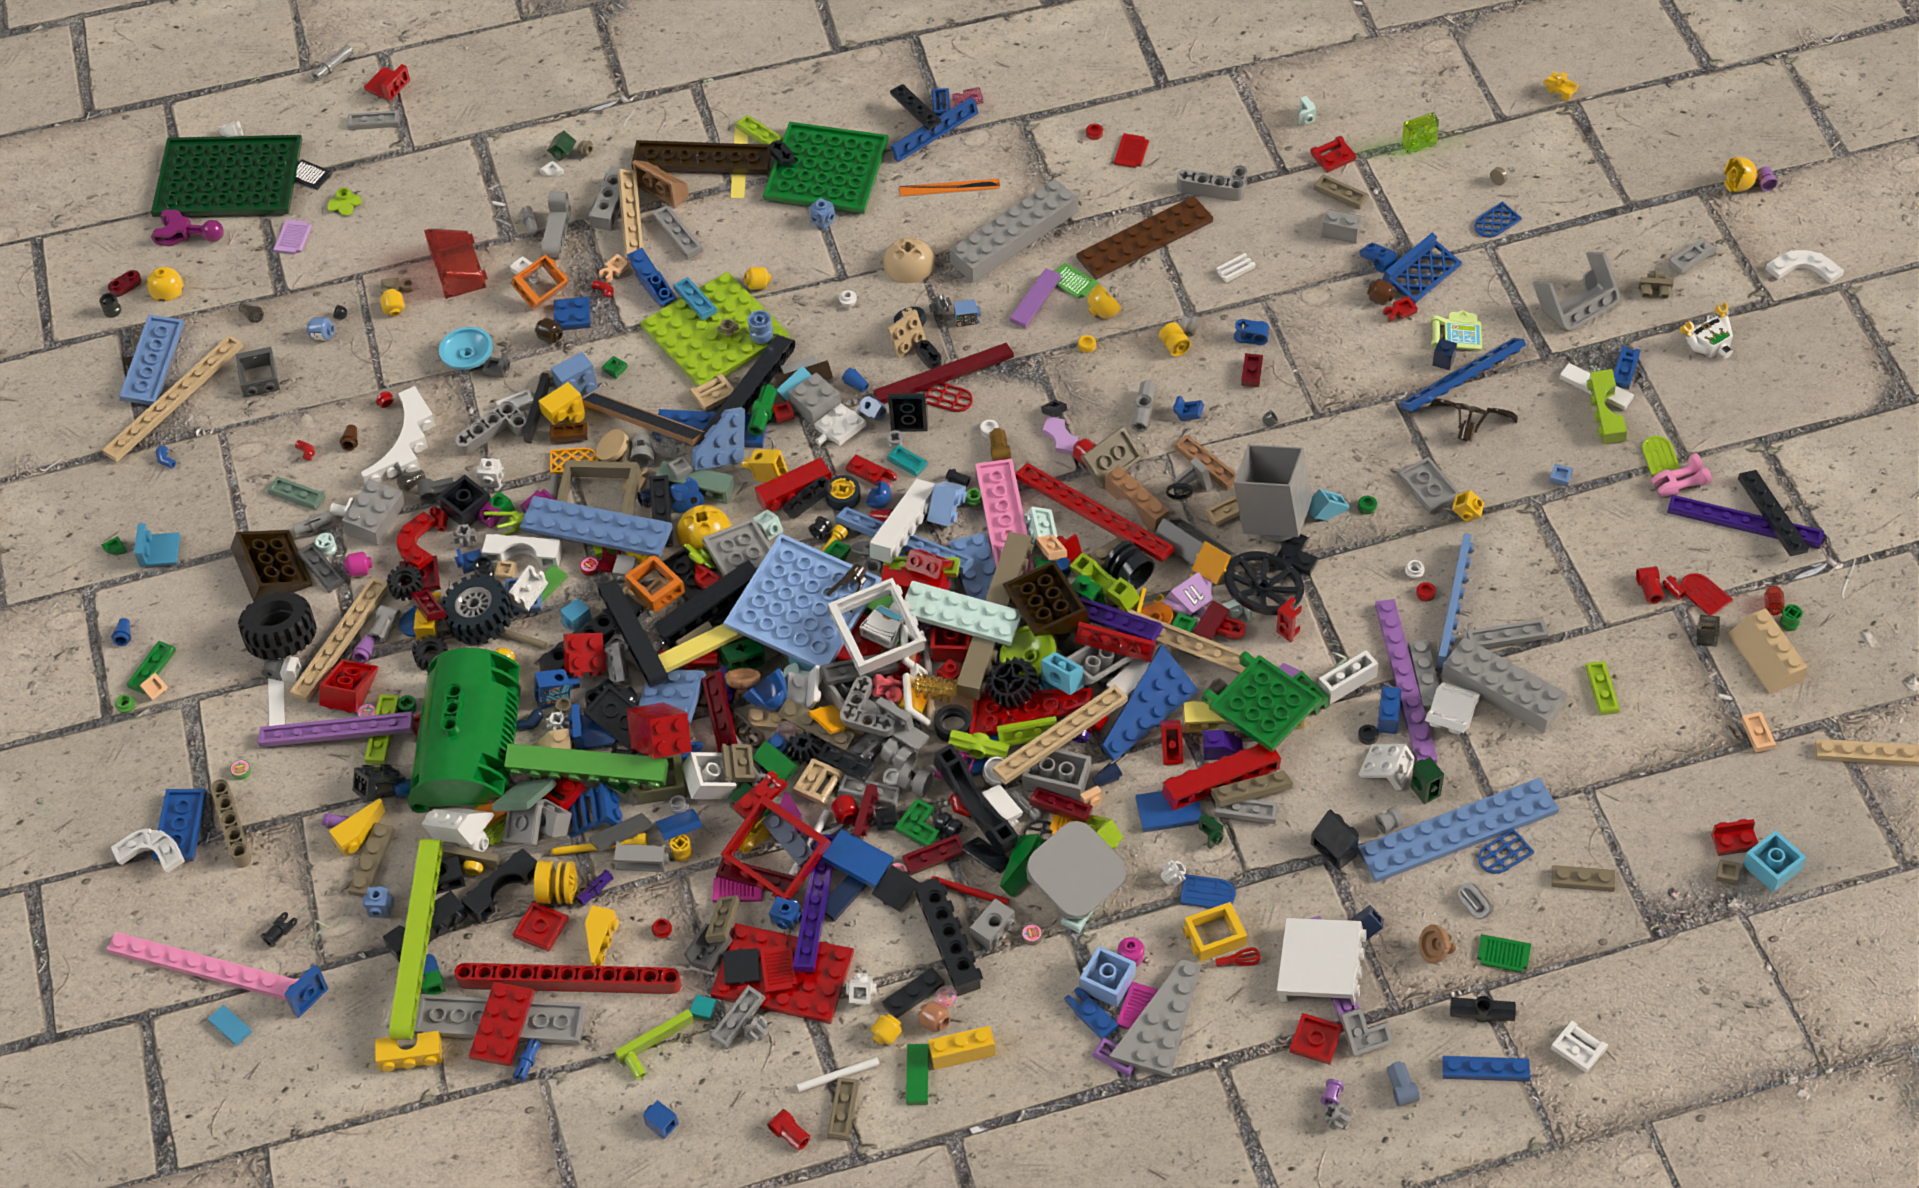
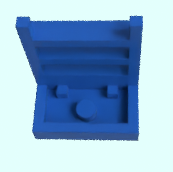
[569,783,623,838]

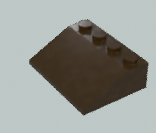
[230,530,313,602]
[1003,560,1090,636]

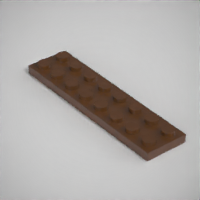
[1076,196,1213,280]

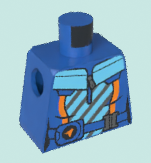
[534,669,580,710]

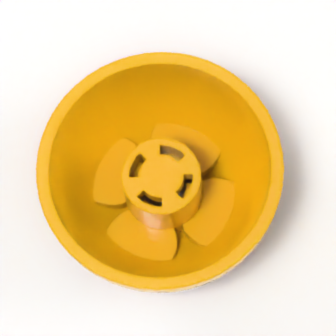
[676,505,731,550]

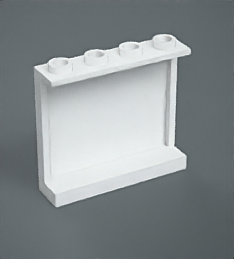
[1277,918,1366,1005]

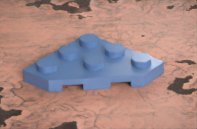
[692,407,745,470]

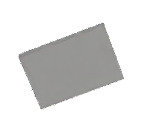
[1397,457,1460,514]

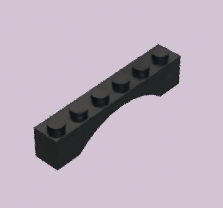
[933,744,1019,856]

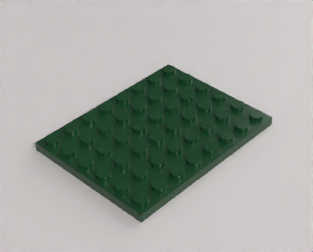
[151,135,303,217]

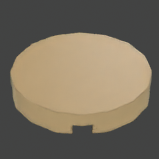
[596,429,629,462]

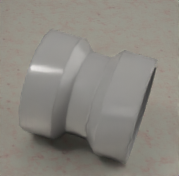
[1375,807,1403,834]

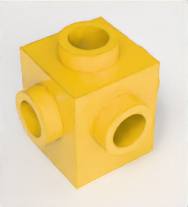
[1452,490,1485,522]

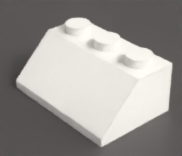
[421,808,494,845]

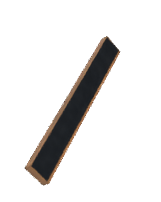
[582,392,705,446]

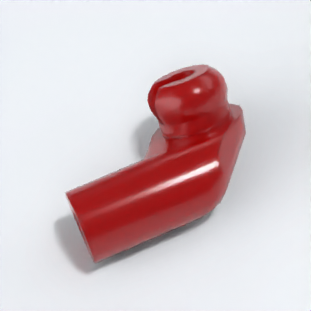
[592,280,614,297]
[295,440,315,461]
[429,506,448,532]
[950,793,971,818]

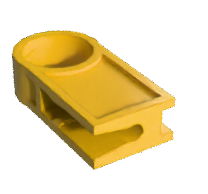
[739,817,771,854]

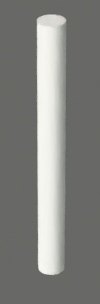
[789,810,831,876]
[796,1057,880,1092]

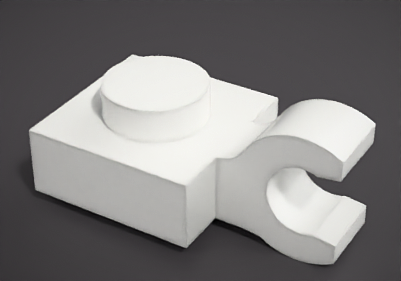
[510,256,540,284]

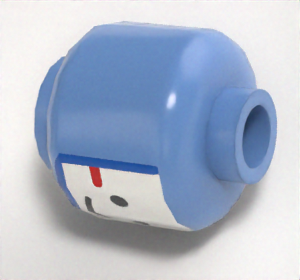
[306,317,335,341]

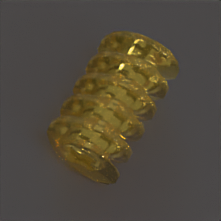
[914,673,957,703]

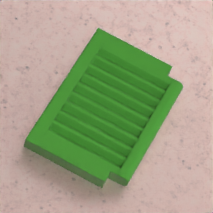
[1055,263,1098,299]

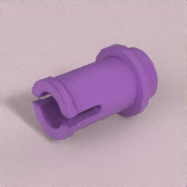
[322,812,349,828]

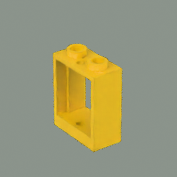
[1182,902,1247,962]

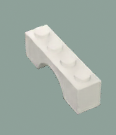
[482,534,563,568]

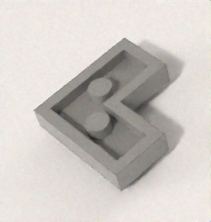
[1340,1008,1394,1056]

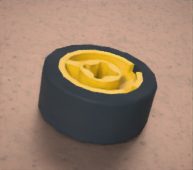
[825,475,861,511]

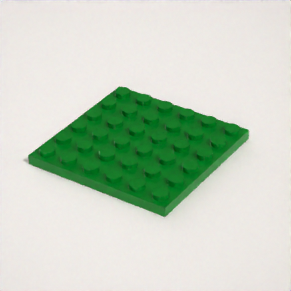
[763,121,889,214]

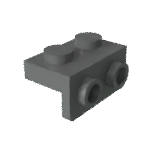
[684,923,733,972]

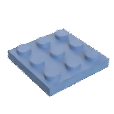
[638,670,706,723]

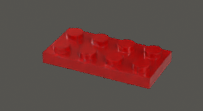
[468,982,535,1067]

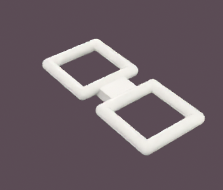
[900,625,935,730]

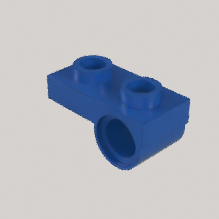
[1359,242,1397,273]

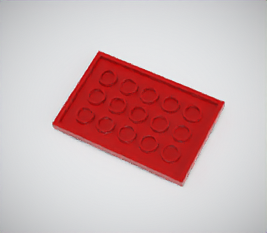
[711,923,854,1024]

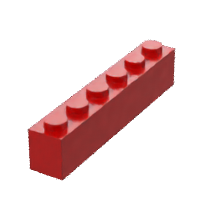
[1162,743,1281,811]

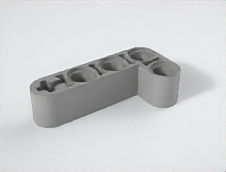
[1177,165,1248,201]
[541,191,571,258]
[455,401,527,456]

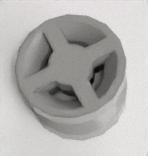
[1181,315,1197,334]

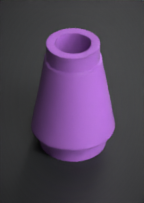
[352,635,375,663]

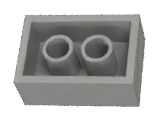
[342,479,405,546]
[1022,749,1091,801]

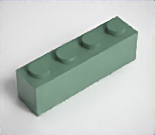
[656,461,735,504]

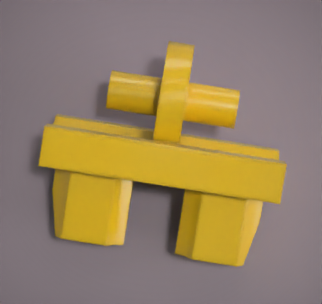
[1543,71,1579,101]

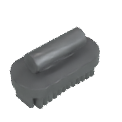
[1458,883,1494,919]

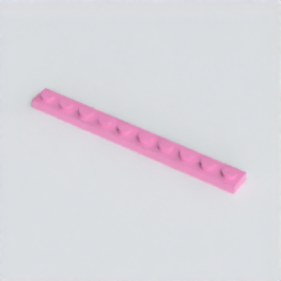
[107,932,298,1000]

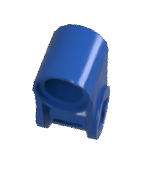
[1234,319,1269,345]

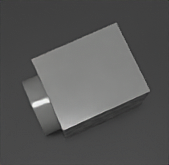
[1234,444,1312,541]

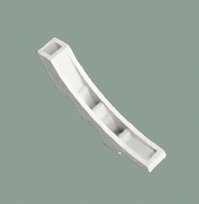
[361,386,436,484]

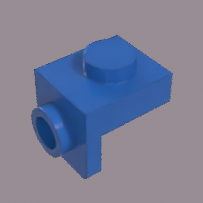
[1173,396,1204,421]

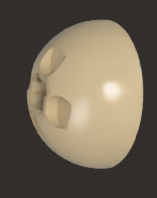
[883,237,935,283]

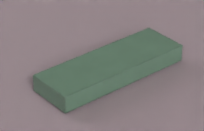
[267,477,325,510]

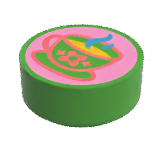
[230,759,251,780]

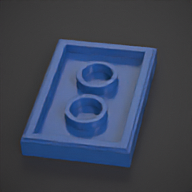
[1135,791,1202,832]
[821,829,894,889]

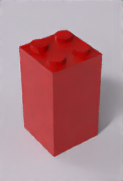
[626,702,692,759]

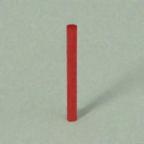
[931,876,1010,906]

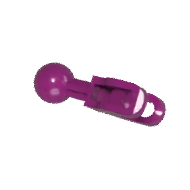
[151,210,224,246]

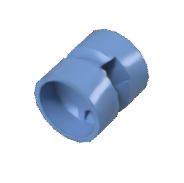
[748,310,773,344]

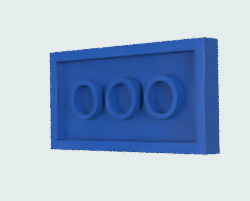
[152,789,207,861]

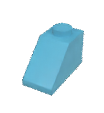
[1308,489,1350,521]

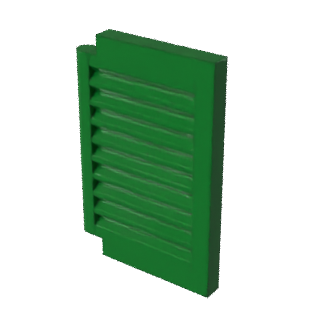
[1477,934,1531,973]

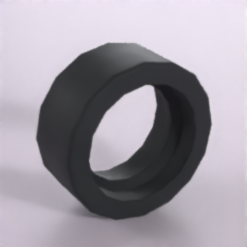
[934,704,972,742]

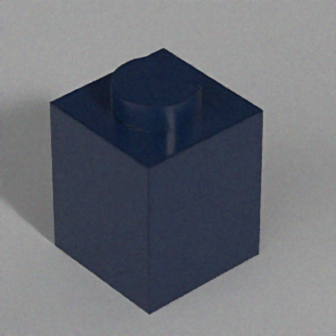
[1432,338,1457,370]

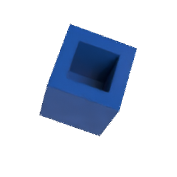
[643,1100,679,1139]

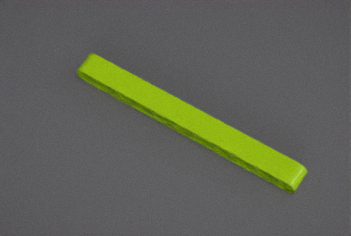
[389,839,443,1040]

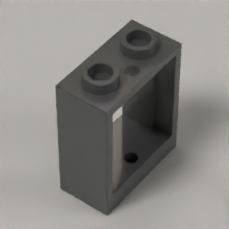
[236,347,280,397]

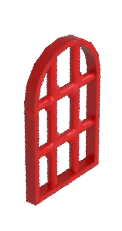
[925,383,973,412]

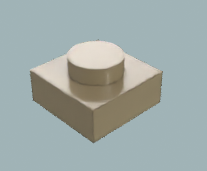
[1716,859,1741,885]

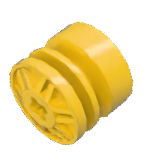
[534,861,578,904]

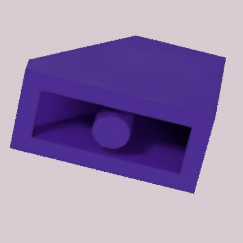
[1202,730,1243,760]

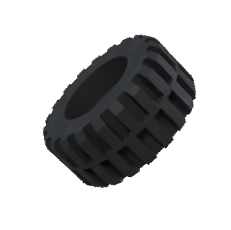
[238,592,317,660]

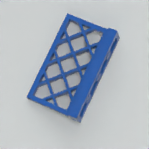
[1382,233,1462,304]

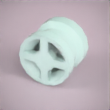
[315,533,337,557]

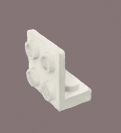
[786,665,822,710]
[1359,744,1416,791]

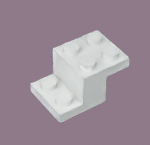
[1425,682,1481,734]

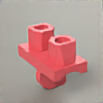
[871,674,903,703]

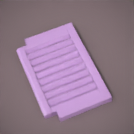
[273,219,312,254]

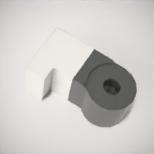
[262,657,302,682]

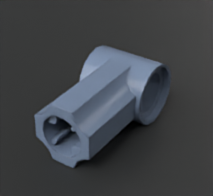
[1387,1061,1420,1106]

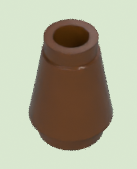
[339,424,358,451]

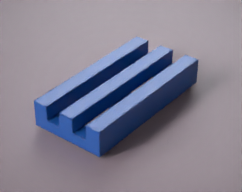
[932,88,950,115]

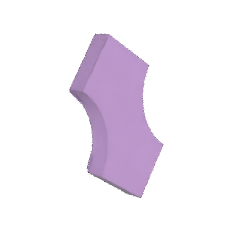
[1043,416,1078,455]

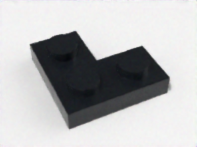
[1277,534,1318,576]

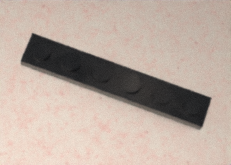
[1738,470,1809,556]

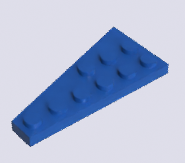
[1101,644,1199,761]

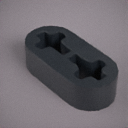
[770,140,795,168]
[916,340,942,369]

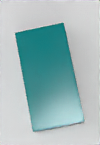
[887,445,928,477]

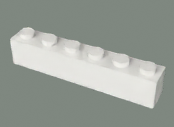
[870,479,935,563]

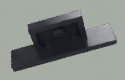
[890,84,942,130]

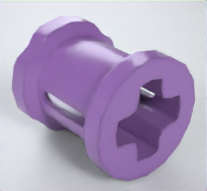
[1320,1079,1344,1106]

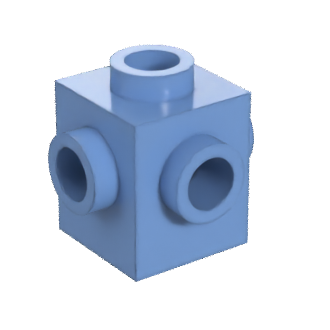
[809,198,835,230]
[363,886,394,918]

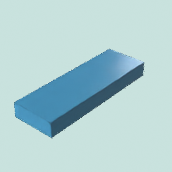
[673,277,718,321]

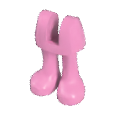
[1651,453,1712,497]

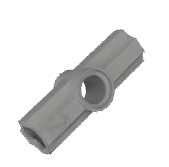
[1131,380,1156,433]

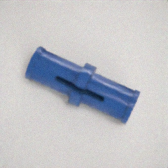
[513,1039,541,1082]

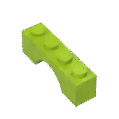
[1586,369,1627,444]
[1070,552,1141,612]

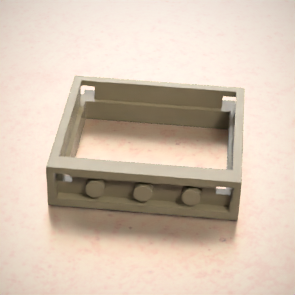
[557,460,642,515]

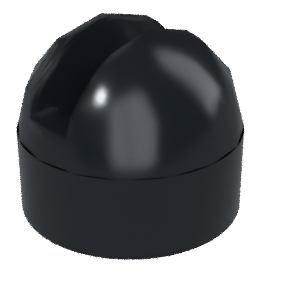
[333,304,347,320]

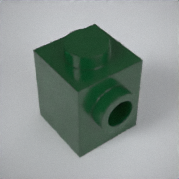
[547,130,577,161]

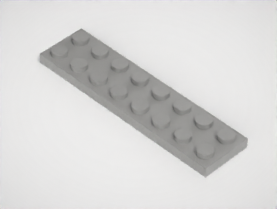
[414,994,586,1045]

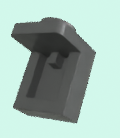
[482,353,510,378]

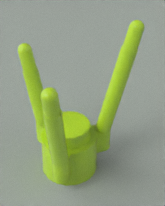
[484,510,525,536]

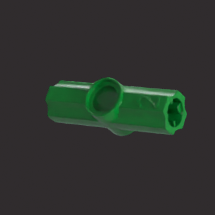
[748,384,777,436]

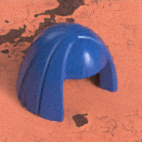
[743,668,788,711]

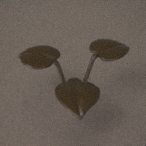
[1430,398,1518,442]

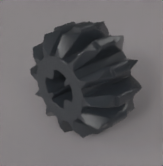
[786,730,820,765]

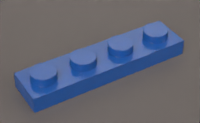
[1442,1056,1530,1082]

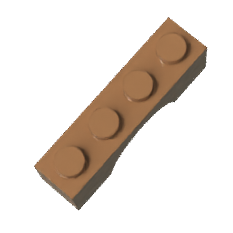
[1105,466,1169,533]

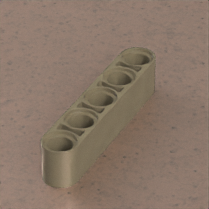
[211,779,251,868]

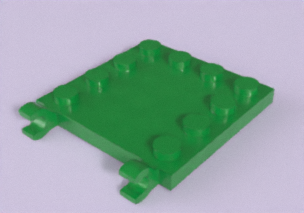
[1202,651,1322,752]

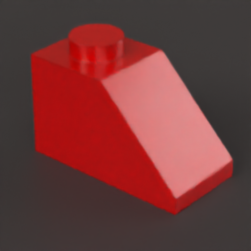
[1160,720,1183,765]

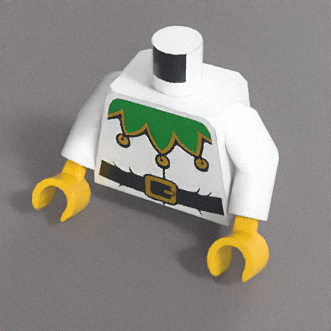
[1680,302,1733,359]

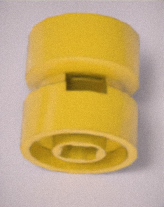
[1158,322,1191,357]

